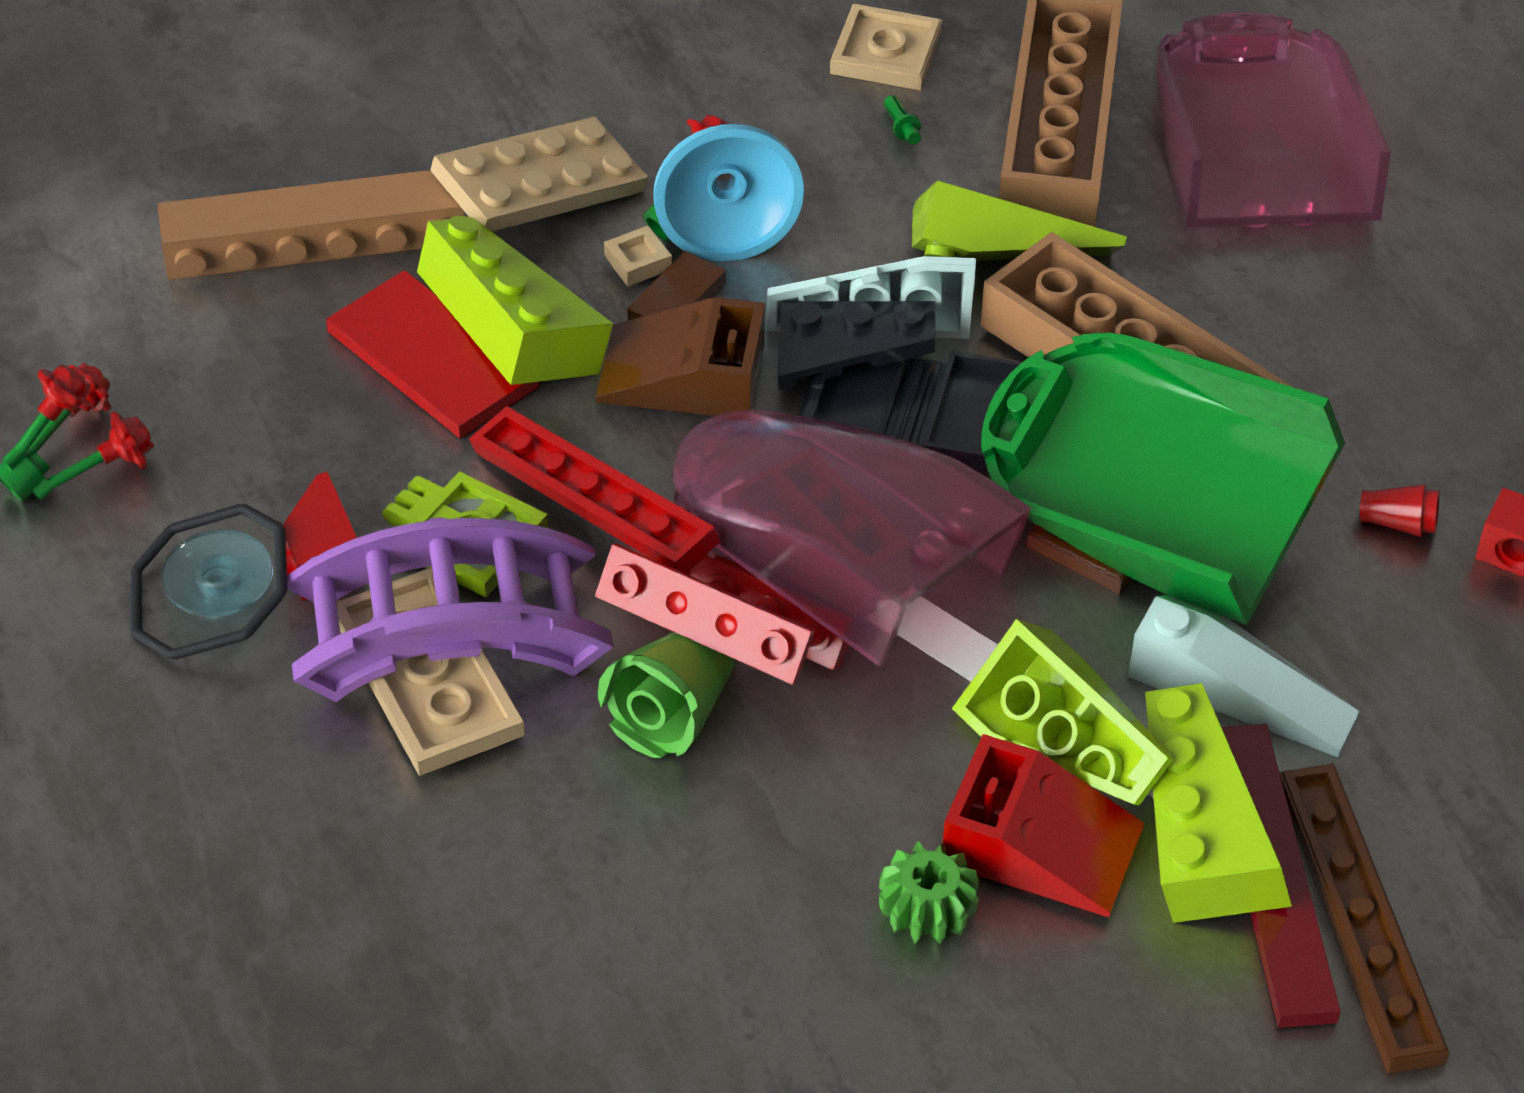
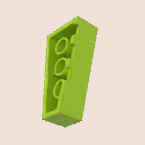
[417,216,613,385]
[1145,683,1292,923]

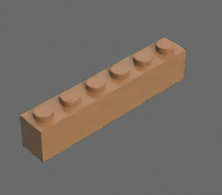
[157,170,464,280]

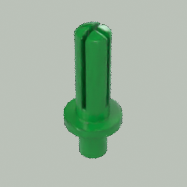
[883,95,921,145]

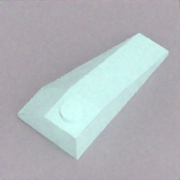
[767,256,976,339]
[1128,595,1359,758]

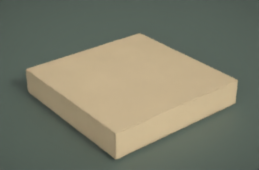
[830,4,943,91]

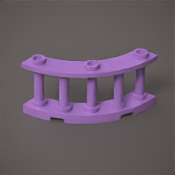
[287,517,614,702]

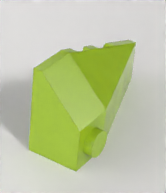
[952,619,1174,805]

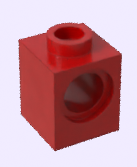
[1475,487,1524,577]

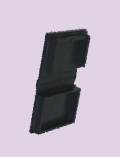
[791,351,1022,474]

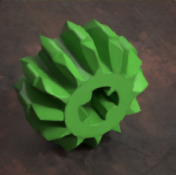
[879,841,979,945]

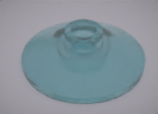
[161,529,273,617]

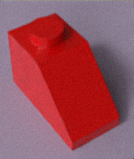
[283,471,357,601]

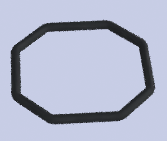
[131,504,287,660]

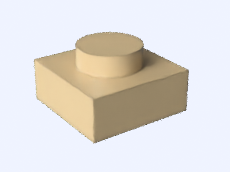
[604,225,672,286]

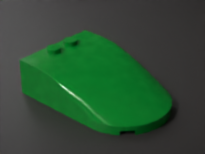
[981,333,1345,625]

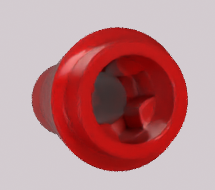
[1359,484,1440,537]

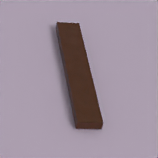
[1280,763,1450,1074]

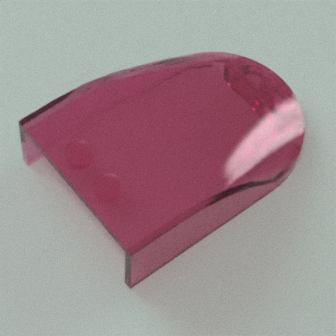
[1156,12,1391,228]
[671,410,1031,667]

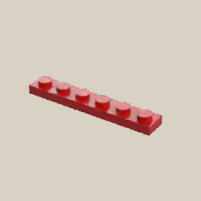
[469,406,721,573]

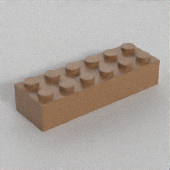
[999,0,1123,227]
[980,232,1292,387]

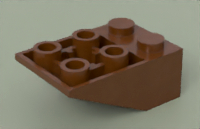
[595,297,765,420]

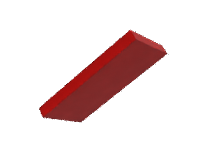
[326,270,539,439]

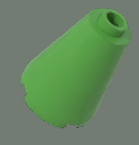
[598,632,738,758]

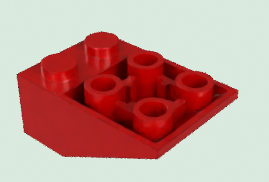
[943,734,1145,917]

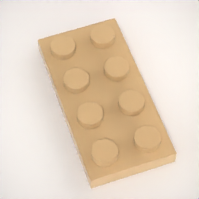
[430,116,648,232]
[337,567,525,776]

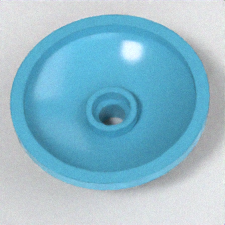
[653,124,804,262]

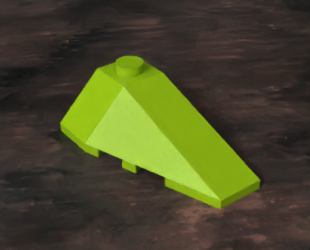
[912,180,1127,261]

